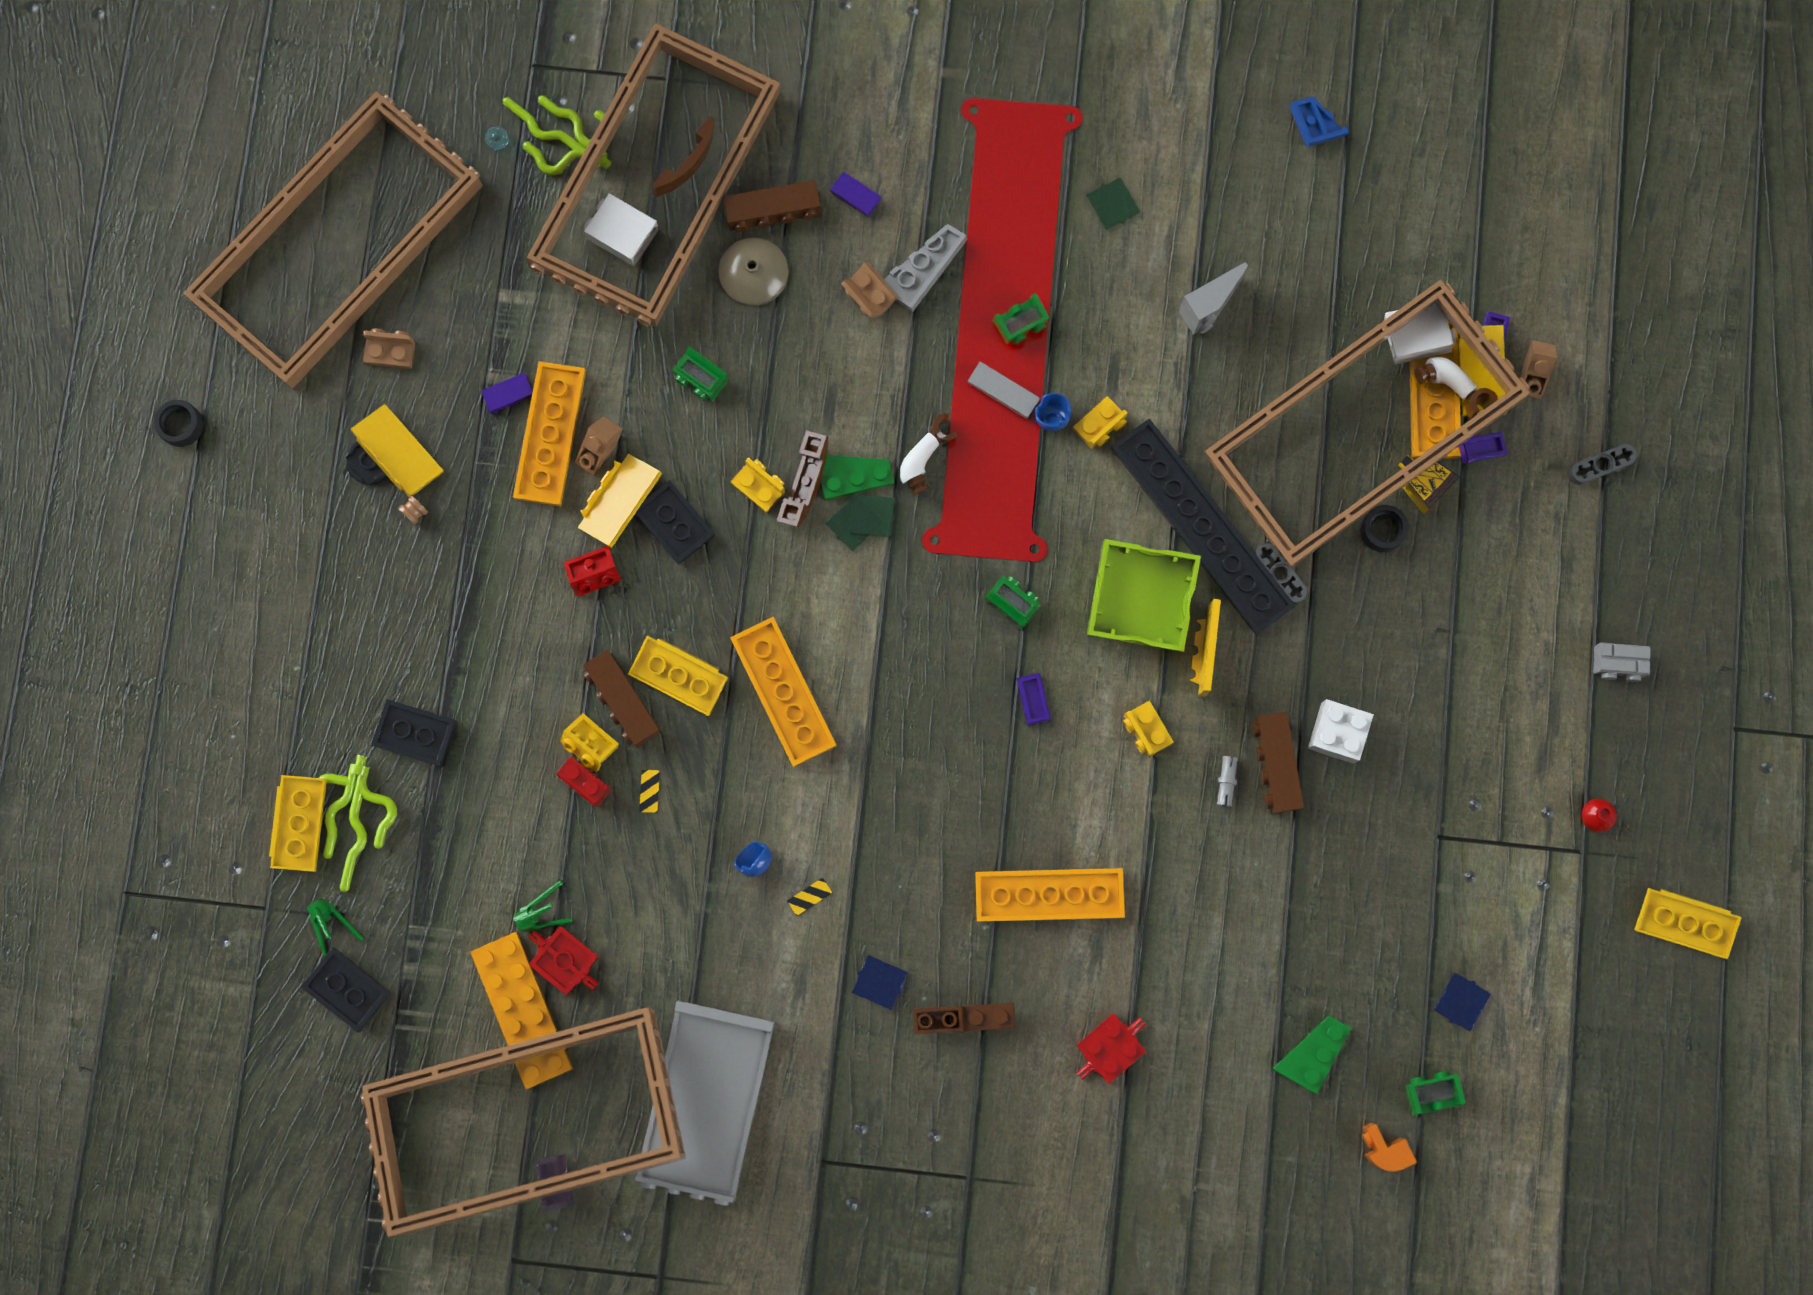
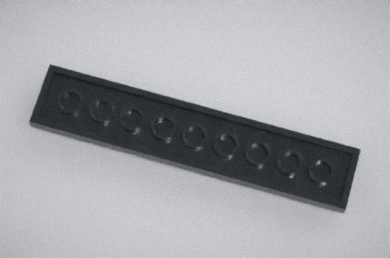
[1111,418,1295,636]

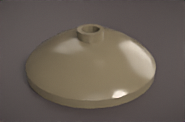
[718,238,789,306]

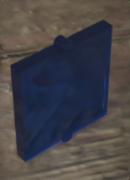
[852,955,907,1010]
[1434,973,1491,1031]

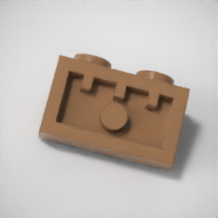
[841,262,899,318]
[363,328,416,369]

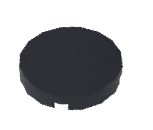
[346,441,388,485]

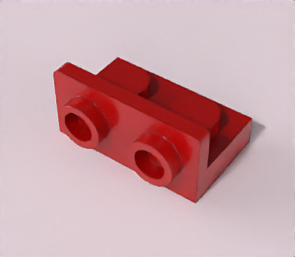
[563,546,621,597]

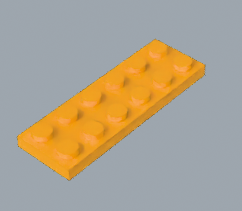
[1409,321,1461,459]
[513,361,586,507]
[730,617,837,768]
[975,868,1125,922]
[471,932,573,1089]

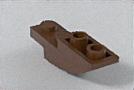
[913,1003,1016,1034]

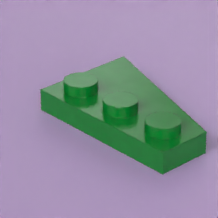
[821,455,895,501]
[1272,1016,1352,1094]

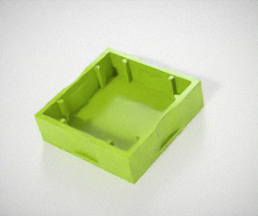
[1087,539,1201,652]

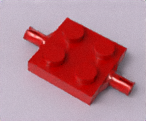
[528,926,599,996]
[1076,1013,1146,1084]

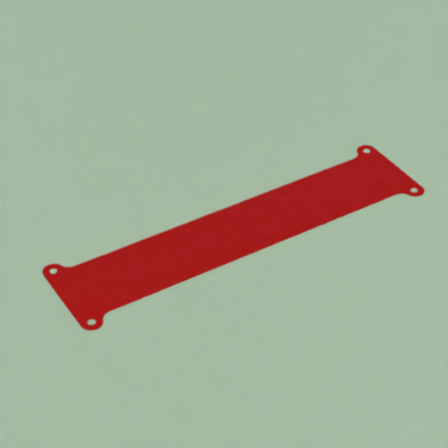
[922,98,1083,562]

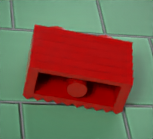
[556,757,611,807]

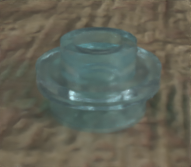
[485,127,509,150]

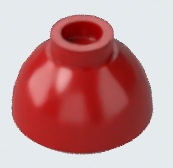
[1582,799,1617,833]

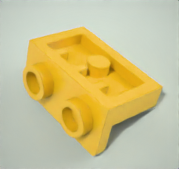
[1072,396,1128,449]
[731,458,785,514]
[1123,700,1174,757]
[560,713,619,772]

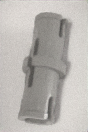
[1216,756,1238,807]

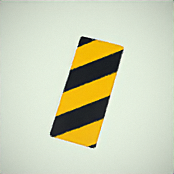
[639,770,660,813]
[787,878,832,916]

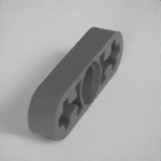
[1569,444,1637,485]
[1255,543,1307,604]

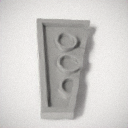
[884,224,967,312]

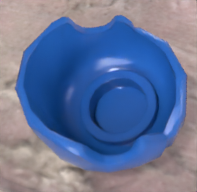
[1035,392,1071,432]
[734,841,772,877]

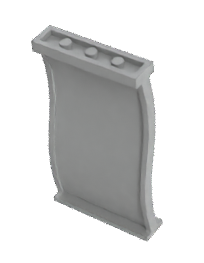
[635,1001,775,1206]

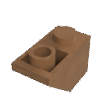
[1521,340,1557,399]
[575,416,623,475]

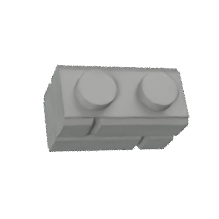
[1593,643,1650,682]

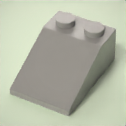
[1179,262,1248,335]

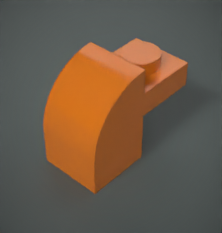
[1362,1123,1417,1171]

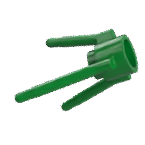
[514,881,573,933]
[307,899,364,957]

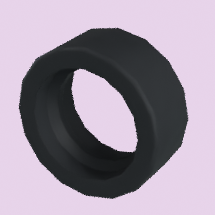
[153,399,204,447]
[1360,504,1409,552]

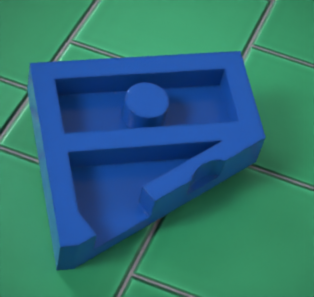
[1289,96,1349,147]

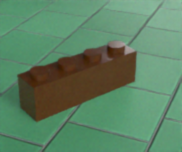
[723,180,821,232]
[583,649,662,748]
[1252,712,1304,814]

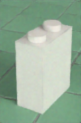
[584,193,659,267]
[1384,304,1456,365]

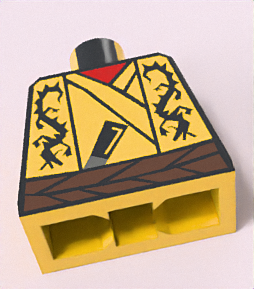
[1398,455,1460,514]

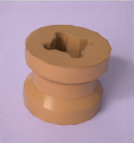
[398,495,428,525]

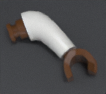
[1414,357,1498,419]
[900,413,958,496]

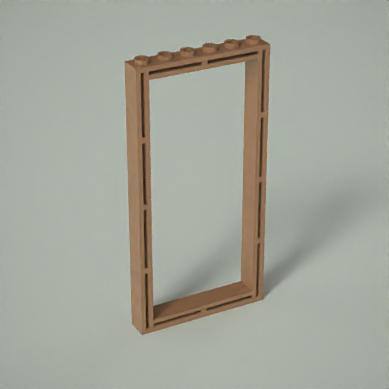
[527,23,780,327]
[183,91,483,389]
[1205,279,1530,568]
[361,1007,686,1237]

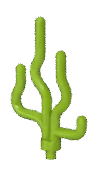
[503,96,611,175]
[319,755,397,892]

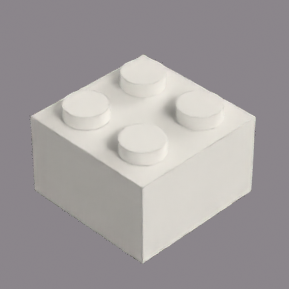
[1307,699,1374,764]

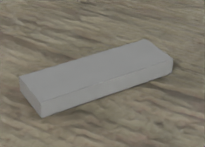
[967,362,1040,419]

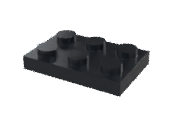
[635,480,715,565]
[371,699,457,767]
[301,947,391,1033]

